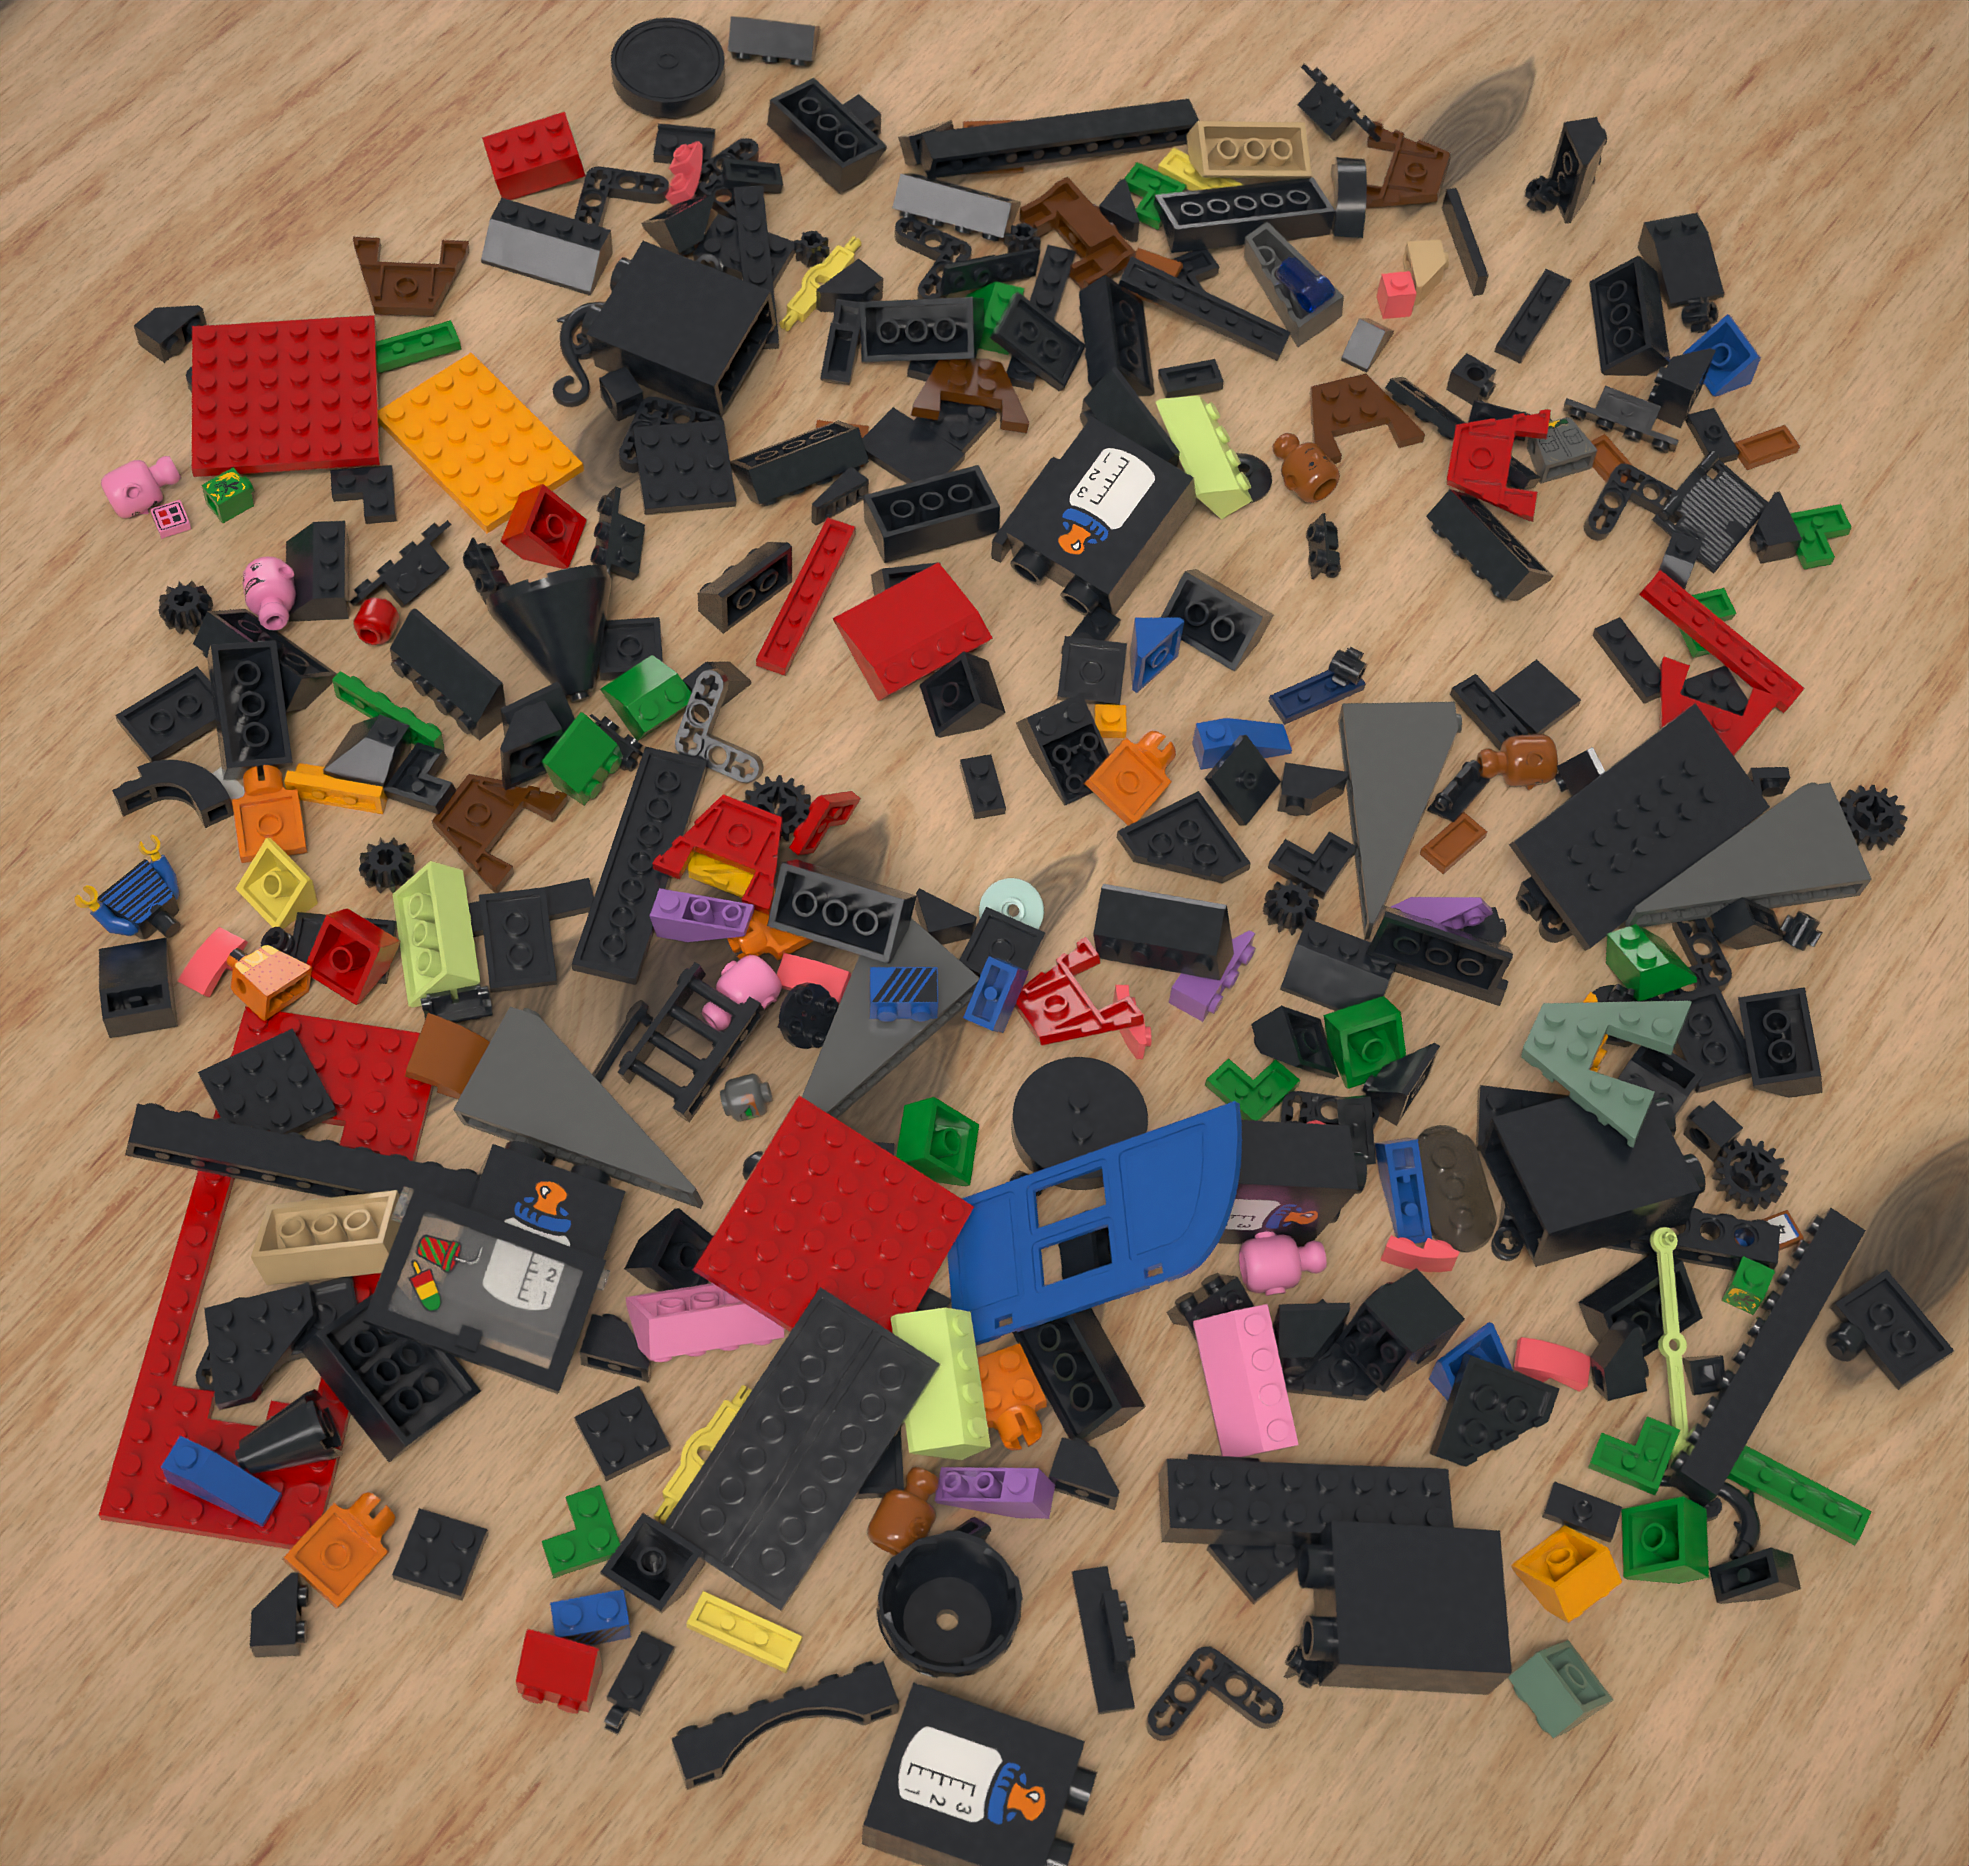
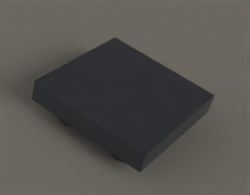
[1493,659,1581,734]

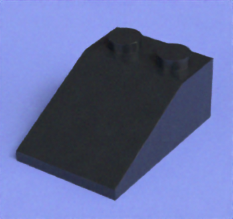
[1637,213,1724,308]

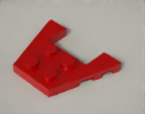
[1447,409,1551,522]
[1660,656,1780,756]
[652,794,783,915]
[1015,937,1145,1046]

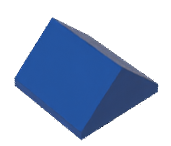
[1683,314,1761,397]
[1130,618,1184,693]
[1429,1322,1513,1401]

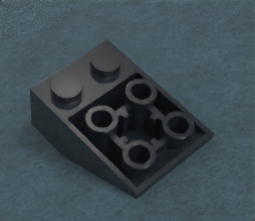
[1016,693,1109,806]
[99,938,178,1038]
[1618,1046,1705,1119]

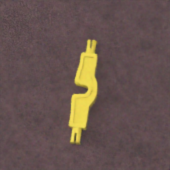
[779,236,861,331]
[653,1385,752,1524]

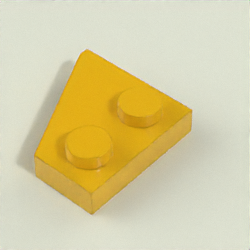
[688,852,754,898]

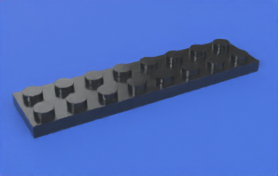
[571,746,708,985]

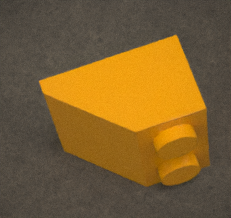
[1511,1525,1622,1623]

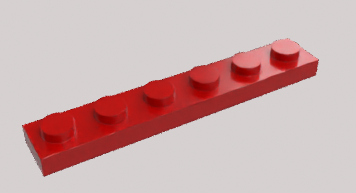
[756,517,856,676]
[1639,570,1805,713]

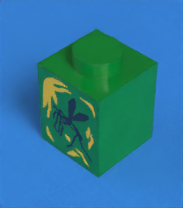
[201,468,254,524]
[1721,1256,1775,1315]

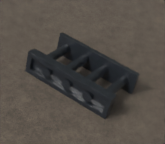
[618,962,766,1123]

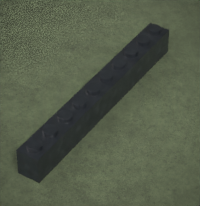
[918,98,1199,179]
[125,1103,478,1223]
[1668,1208,1866,1507]

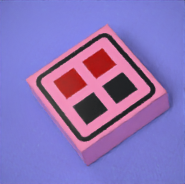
[150,500,191,539]

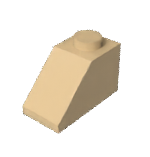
[1402,240,1449,305]

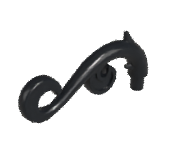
[552,302,605,407]
[1634,1444,1761,1560]

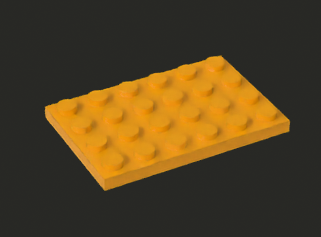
[379,352,584,534]

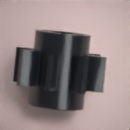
[1525,175,1561,214]
[1004,223,1041,253]
[794,231,830,267]
[1681,296,1718,333]
[1328,647,1367,687]
[1780,911,1823,951]

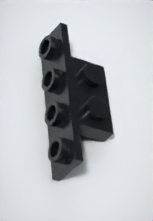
[1297,63,1381,143]
[939,248,1041,295]
[1563,386,1679,453]
[590,486,645,580]
[349,520,451,608]
[1071,1566,1136,1715]

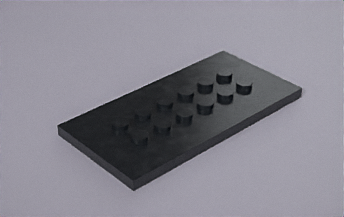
[1509,703,1770,950]
[664,1287,941,1611]

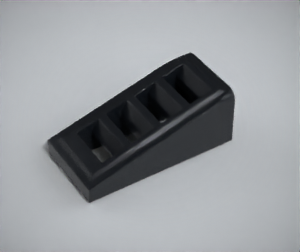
[811,467,869,526]

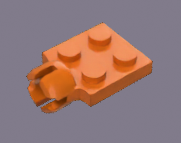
[1084,731,1176,825]
[232,765,308,863]
[727,888,814,961]
[978,1343,1047,1451]
[282,1492,396,1609]

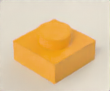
[1094,704,1127,738]

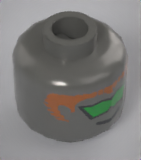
[720,1074,773,1122]

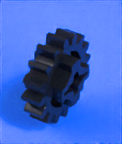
[742,775,811,842]
[1839,784,1908,851]
[1712,1138,1789,1212]

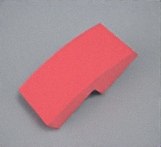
[665,141,703,205]
[178,927,248,998]
[777,953,851,1004]
[1113,985,1151,1059]
[1381,1235,1460,1272]
[1514,1337,1591,1392]

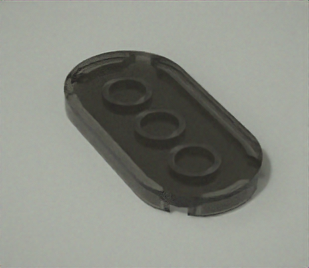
[1417,1125,1497,1253]

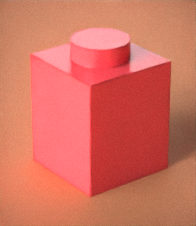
[1376,271,1417,319]

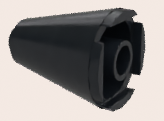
[235,1389,342,1474]

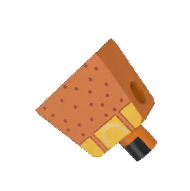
[227,945,312,1021]

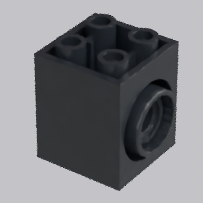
[1336,1268,1465,1393]

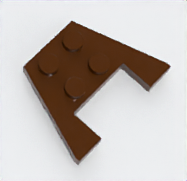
[1366,121,1450,208]
[353,237,470,316]
[911,358,1029,433]
[1310,373,1425,464]
[432,774,568,893]

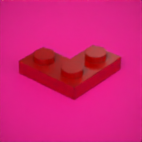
[789,791,861,855]

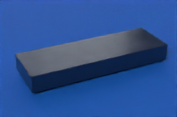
[1268,670,1366,725]

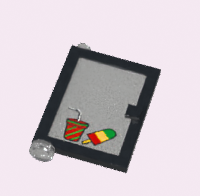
[362,1186,610,1394]

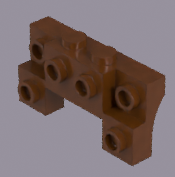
[1019,177,1136,290]

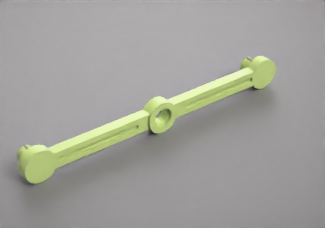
[1650,1227,1690,1461]

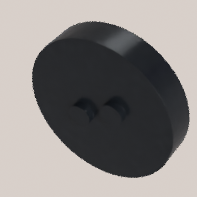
[611,17,725,118]
[1011,1057,1148,1190]

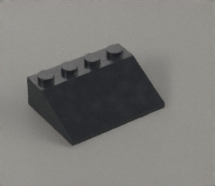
[301,1285,481,1463]

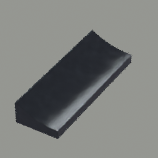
[1153,177,1335,253]

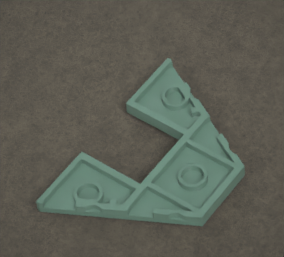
[1521,1001,1692,1147]

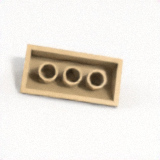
[1186,121,1312,178]
[251,1190,402,1285]

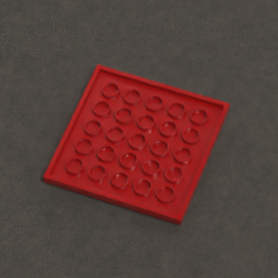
[191,315,380,477]
[692,1095,974,1333]

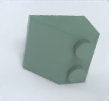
[1508,1640,1613,1738]

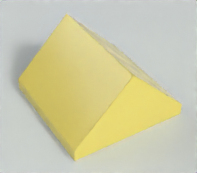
[236,838,318,929]

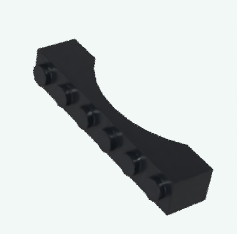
[671,1661,899,1790]

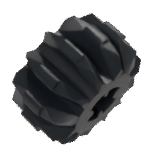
[158,581,214,634]
[359,837,415,894]
[1263,878,1319,935]

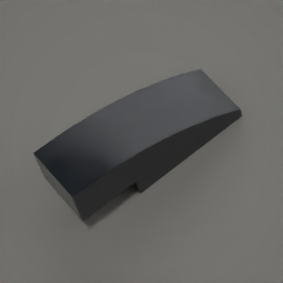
[820,299,861,385]

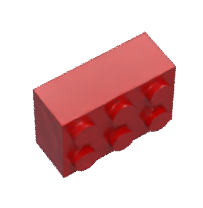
[482,111,586,200]

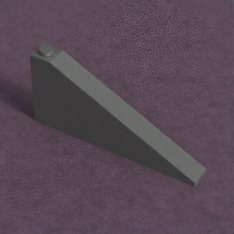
[1338,702,1462,940]
[1625,782,1872,927]
[802,918,979,1119]
[453,1007,704,1209]

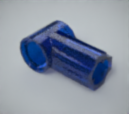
[1276,257,1336,313]

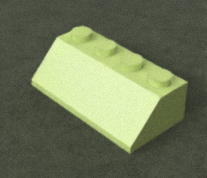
[1156,395,1252,519]
[393,861,480,1007]
[891,1308,991,1460]

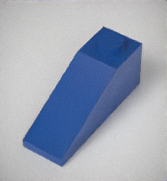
[1192,718,1292,770]
[1375,1138,1433,1244]
[161,1436,282,1527]

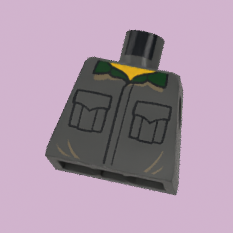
[1527,417,1597,484]

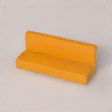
[284,763,388,814]

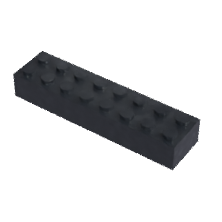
[1158,1458,1454,1547]

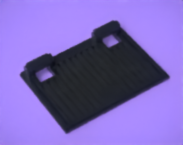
[1652,451,1768,574]

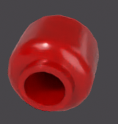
[353,598,400,645]

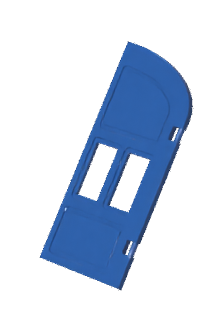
[947,1101,1242,1346]

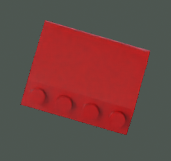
[832,562,993,701]

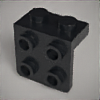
[1166,1273,1255,1342]

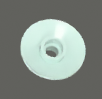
[979,878,1044,929]

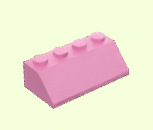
[626,1283,784,1362]
[1193,1304,1298,1457]

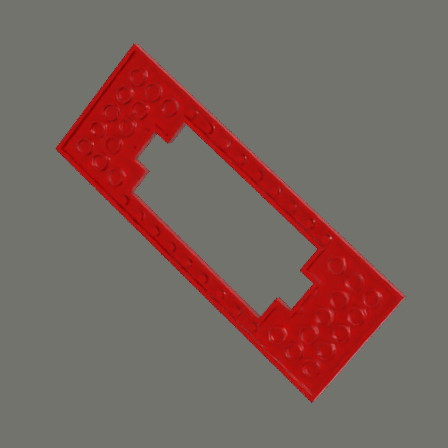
[98,1006,434,1550]

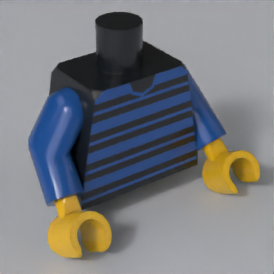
[74,835,180,939]

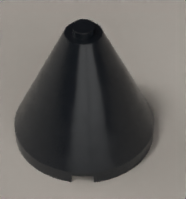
[486,565,612,703]

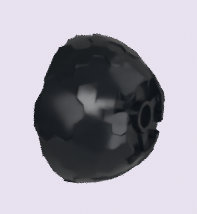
[876,1530,1023,1678]

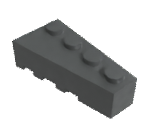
[1244,222,1344,348]

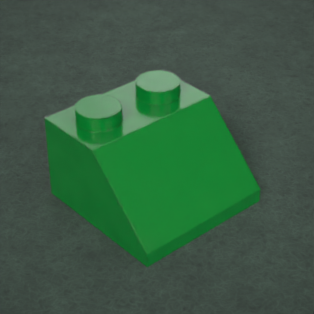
[966,282,1025,355]
[600,655,692,741]
[542,712,623,806]
[1606,924,1697,1002]
[1323,996,1406,1089]
[896,1097,979,1187]
[1622,1496,1709,1584]

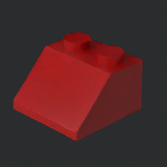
[500,484,587,569]
[306,908,401,1005]
[515,1628,603,1714]

